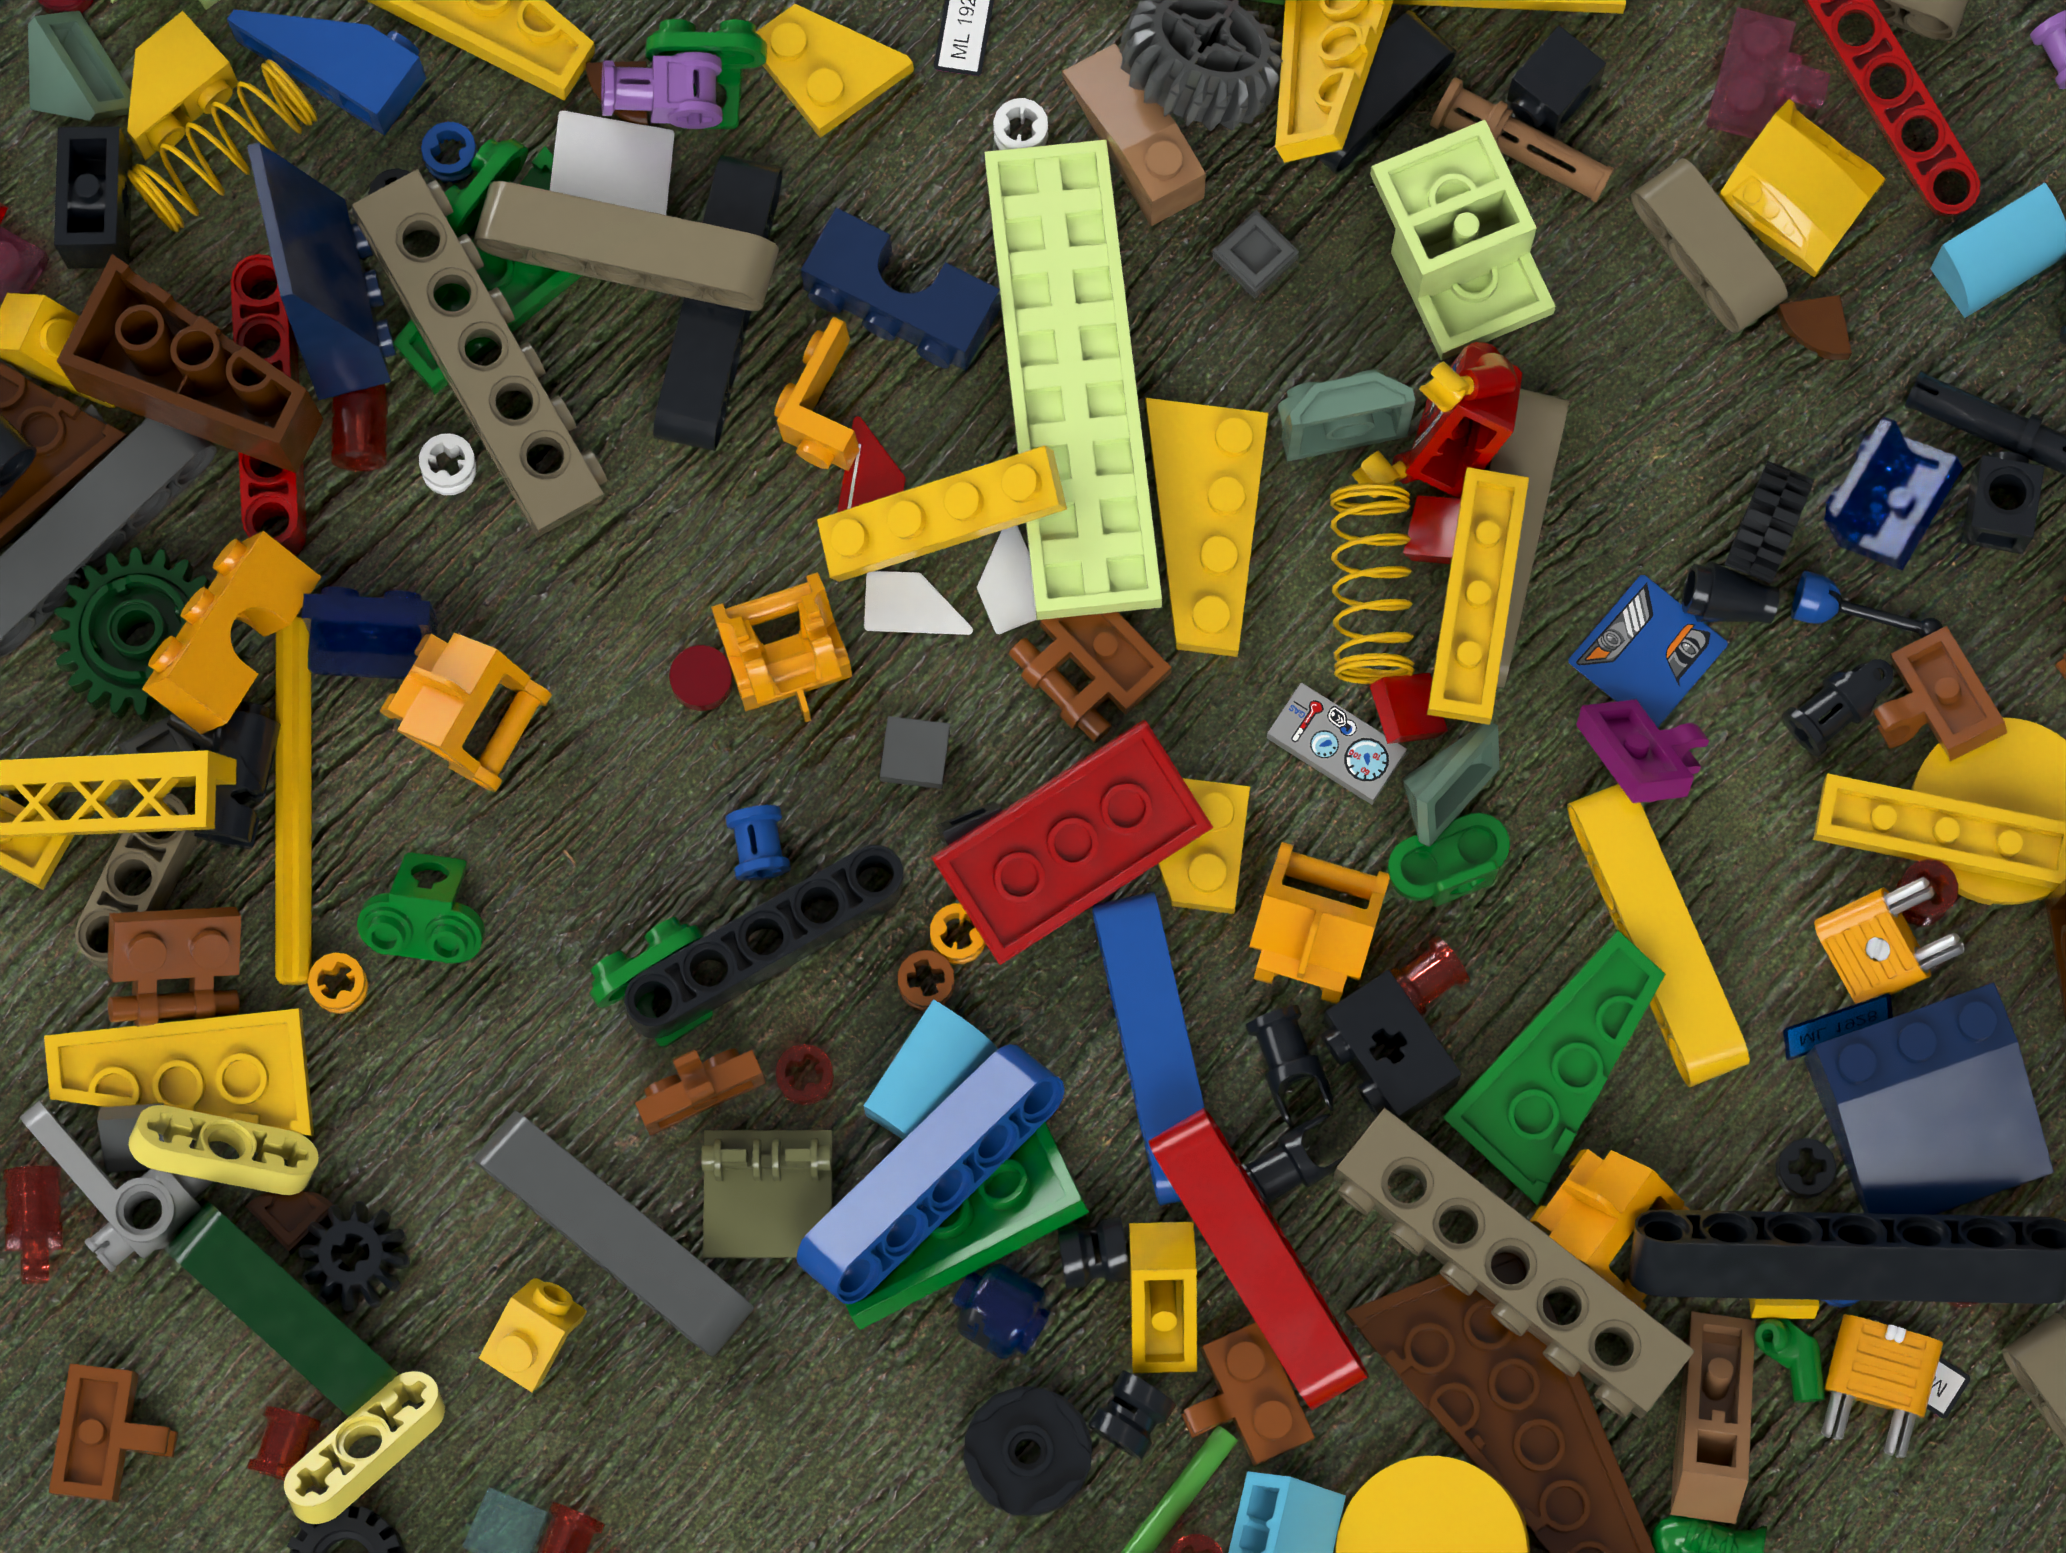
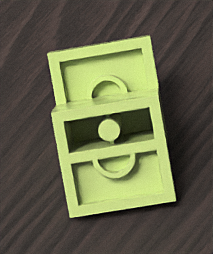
[1370,120,1556,361]

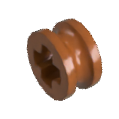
[898,950,955,1011]

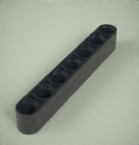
[1628,1209,2066,1304]

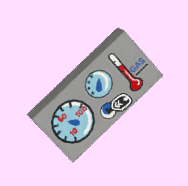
[1267,682,1407,805]

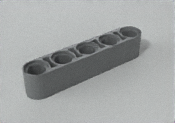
[0,418,217,658]
[473,1110,754,1358]

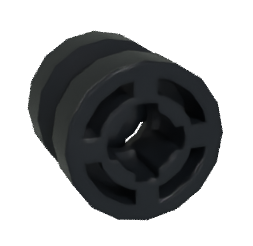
[1057,1217,1130,1290]
[1088,1370,1176,1460]

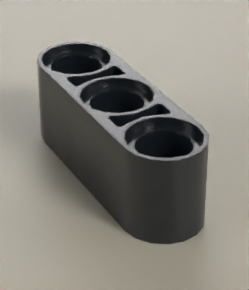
[1315,10,1457,174]

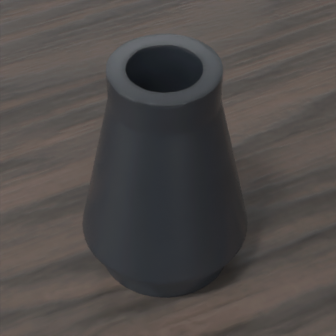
[1682,561,1779,624]

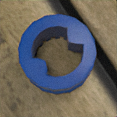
[421,121,478,184]

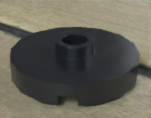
[964,1386,1092,1517]

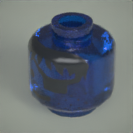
[952,1263,1052,1359]

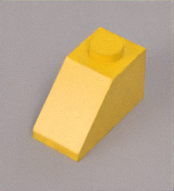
[1129,1222,1197,1373]

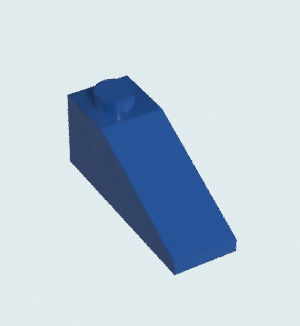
[227,9,427,136]

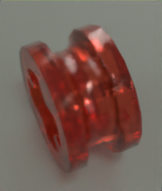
[775,1044,834,1106]

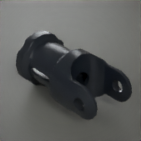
[1782,659,1894,757]
[1245,1005,1334,1128]
[1241,1113,1347,1210]

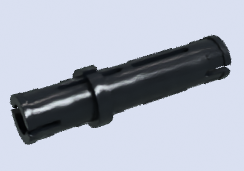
[1904,370,2066,475]

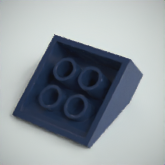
[247,143,397,400]
[1804,982,2054,1215]

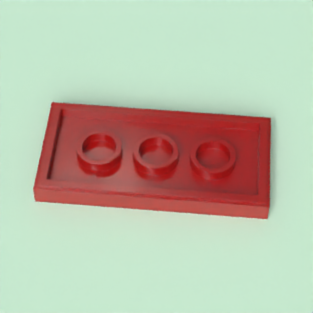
[930,720,1213,965]

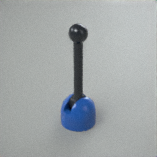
[1791,571,1943,638]

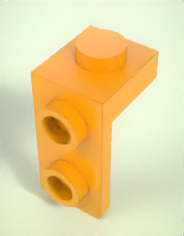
[774,317,860,471]

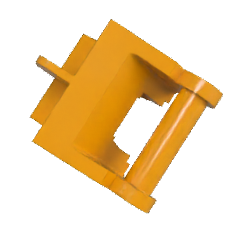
[711,572,852,722]
[380,633,552,792]
[1249,842,1390,1004]
[1529,1149,1690,1310]

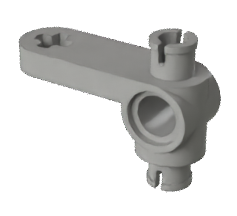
[20,1100,214,1272]

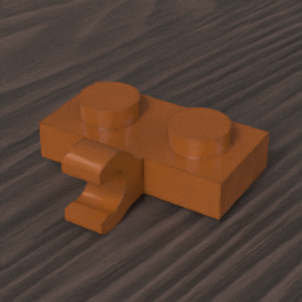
[1873,626,2007,761]
[635,1048,766,1136]
[1181,1322,1315,1467]
[49,1364,178,1503]

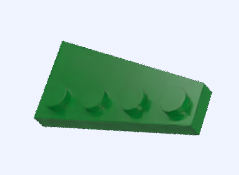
[394,146,583,395]
[1443,930,1666,1205]
[846,1121,1089,1330]

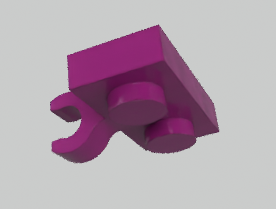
[1576,699,1709,803]

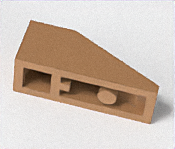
[1062,43,1206,226]
[1670,1311,1755,1524]

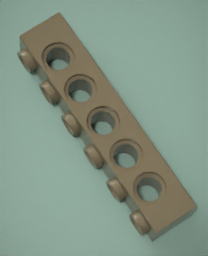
[352,169,607,538]
[1333,1108,1695,1419]

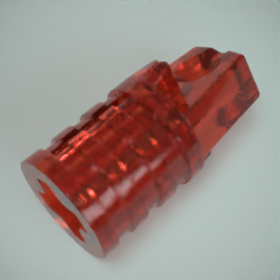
[331,384,388,471]
[3,1166,63,1285]

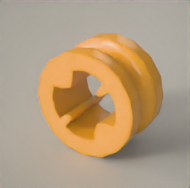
[930,903,986,964]
[308,952,369,1014]

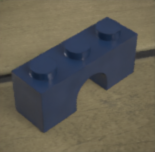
[801,207,1001,371]

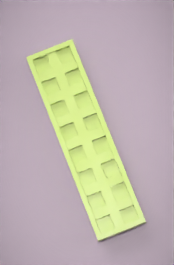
[985,140,1162,620]

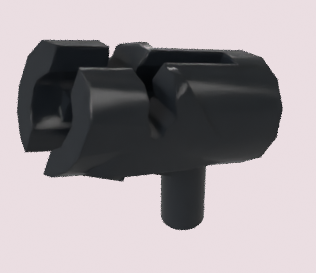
[167,701,281,849]

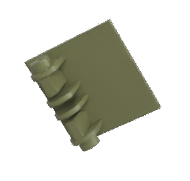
[701,1130,832,1258]

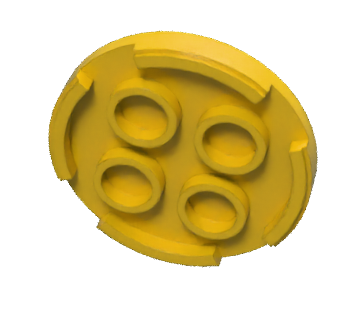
[1911,718,2066,905]
[1336,1456,1530,1553]

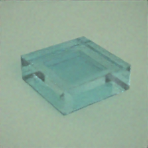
[462,1487,550,1553]

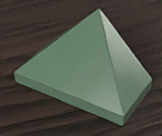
[28,11,131,121]
[1402,722,1500,847]

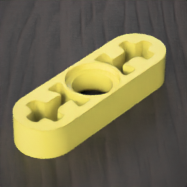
[128,1105,319,1195]
[284,1371,445,1524]

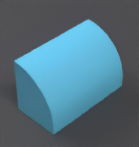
[1930,183,2066,318]
[863,999,998,1140]
[1228,1471,1346,1553]

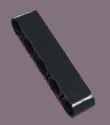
[653,155,783,451]
[624,845,903,1039]

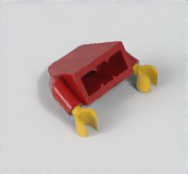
[1352,342,1523,499]

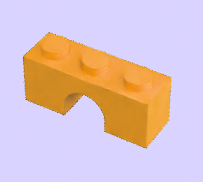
[142,531,321,735]

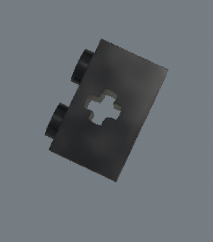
[54,126,133,269]
[1321,969,1462,1121]

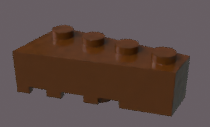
[57,254,324,473]

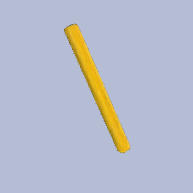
[275,617,312,986]

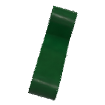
[164,1201,399,1417]

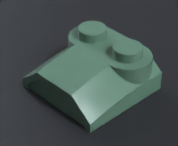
[1277,369,1416,462]

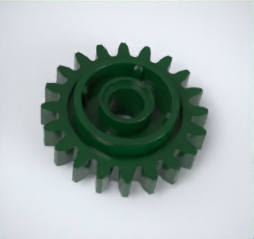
[51,547,211,722]

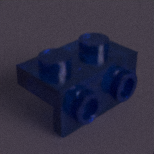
[1824,417,1963,571]
[302,587,438,680]

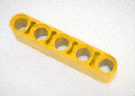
[1567,784,1750,1087]

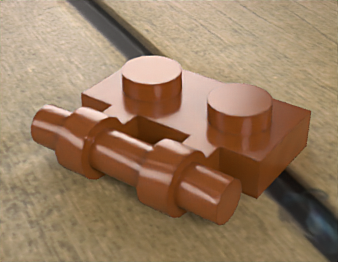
[1008,612,1172,743]
[107,907,241,1027]

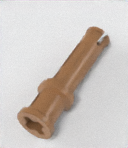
[1429,77,1614,203]

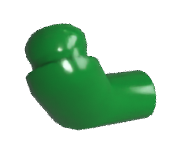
[1754,1318,1825,1403]

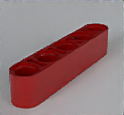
[1802,0,1980,217]
[231,254,307,556]
[1148,1108,1369,1410]

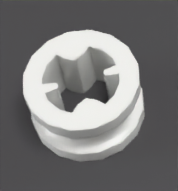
[993,98,1048,150]
[419,434,476,495]

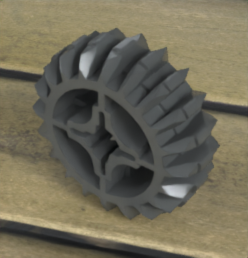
[1119,0,1283,131]

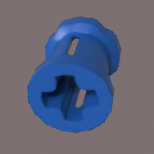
[725,805,791,881]

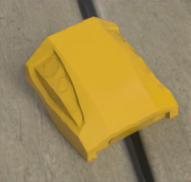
[1719,99,1885,278]

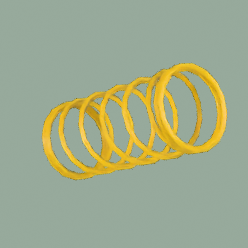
[127,59,318,232]
[1330,483,1415,684]

